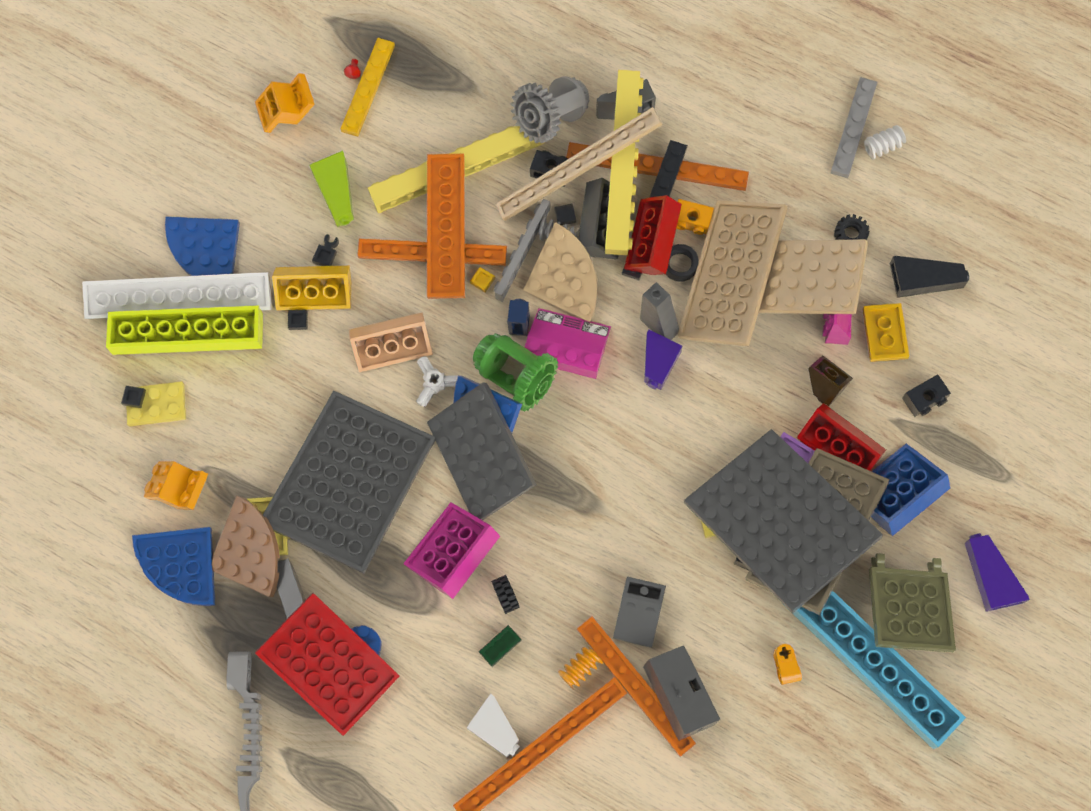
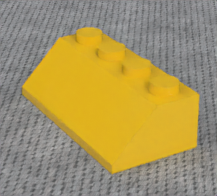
[272,265,352,310]

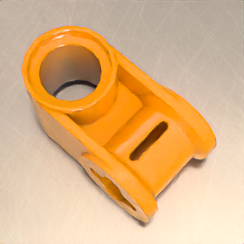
[773,644,802,685]

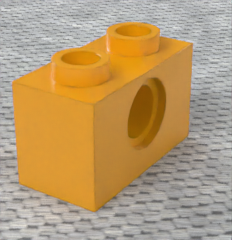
[676,199,714,235]

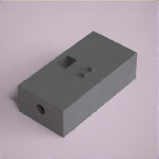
[643,645,721,741]

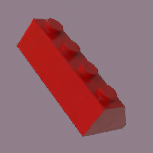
[624,195,682,275]
[796,403,887,471]

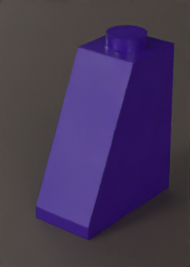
[644,329,682,390]

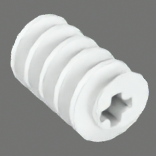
[864,125,906,160]

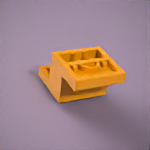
[255,73,315,133]
[144,461,208,510]

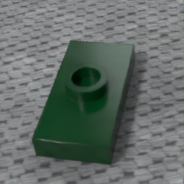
[479,625,522,667]

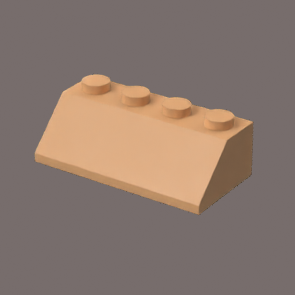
[349,312,433,372]

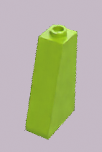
[309,151,354,227]

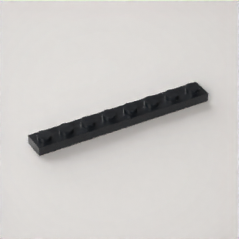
[622,140,688,280]

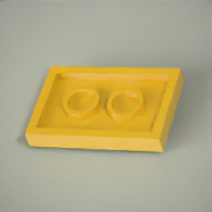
[862,303,910,362]

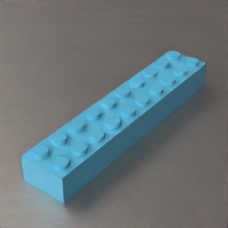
[783,590,966,749]

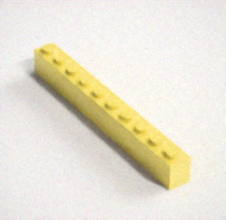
[605,70,644,255]
[368,126,544,214]

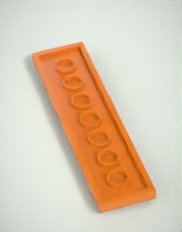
[427,153,465,299]

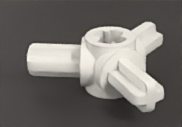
[416,356,461,407]

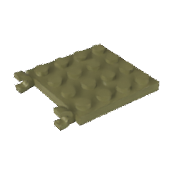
[869,553,956,653]

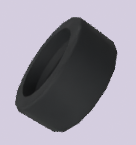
[666,244,698,282]

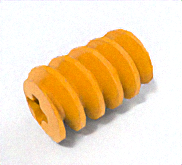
[558,647,603,690]

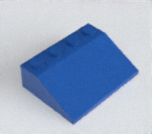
[871,443,951,536]

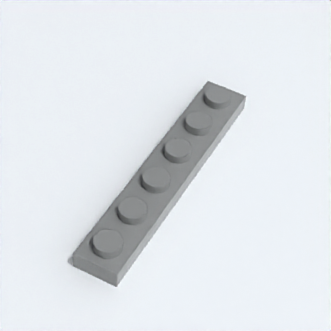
[831,77,877,178]
[494,199,550,302]

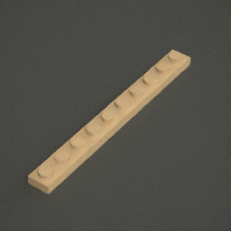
[496,107,663,221]

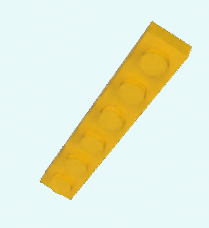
[340,38,395,137]

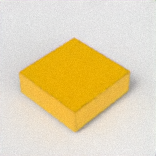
[470,267,496,293]

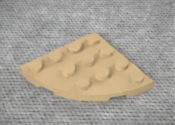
[523,222,598,322]

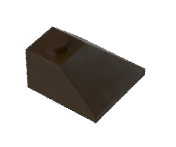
[808,355,853,406]

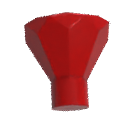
[344,59,361,79]

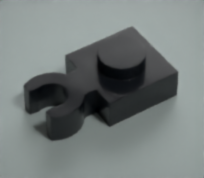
[312,234,339,266]

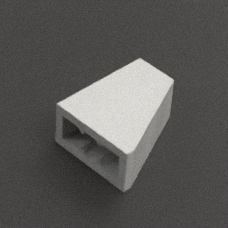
[467,694,520,758]

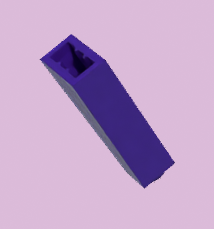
[965,533,1030,612]

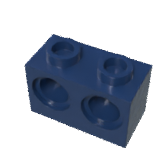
[507,299,530,336]

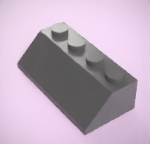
[578,178,619,260]

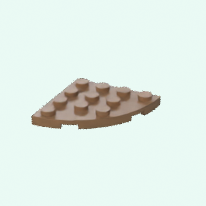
[212,496,280,597]

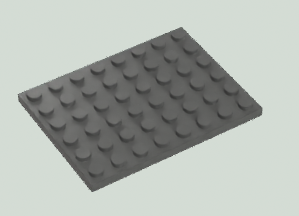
[263,390,436,574]
[684,429,883,614]

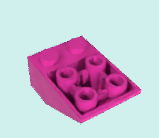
[822,314,852,345]

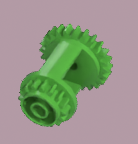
[473,333,558,412]

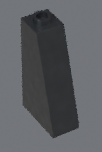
[889,256,969,298]

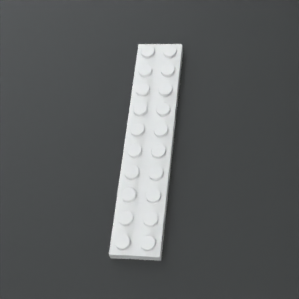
[82,272,272,319]

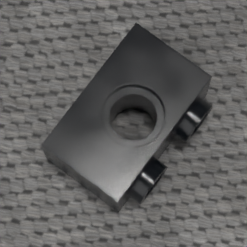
[530,150,568,187]
[902,374,951,417]

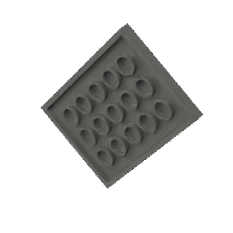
[427,382,537,521]

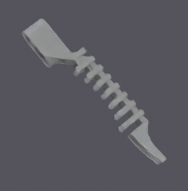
[227,651,262,811]

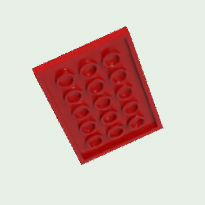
[255,593,400,736]

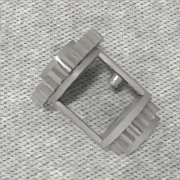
[510,76,590,143]

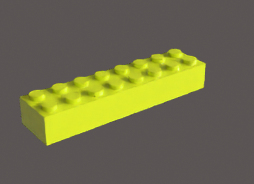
[106,306,263,355]

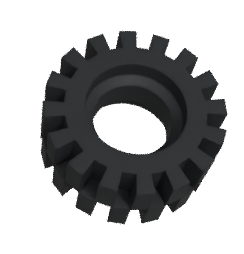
[834,214,870,240]
[491,575,520,614]

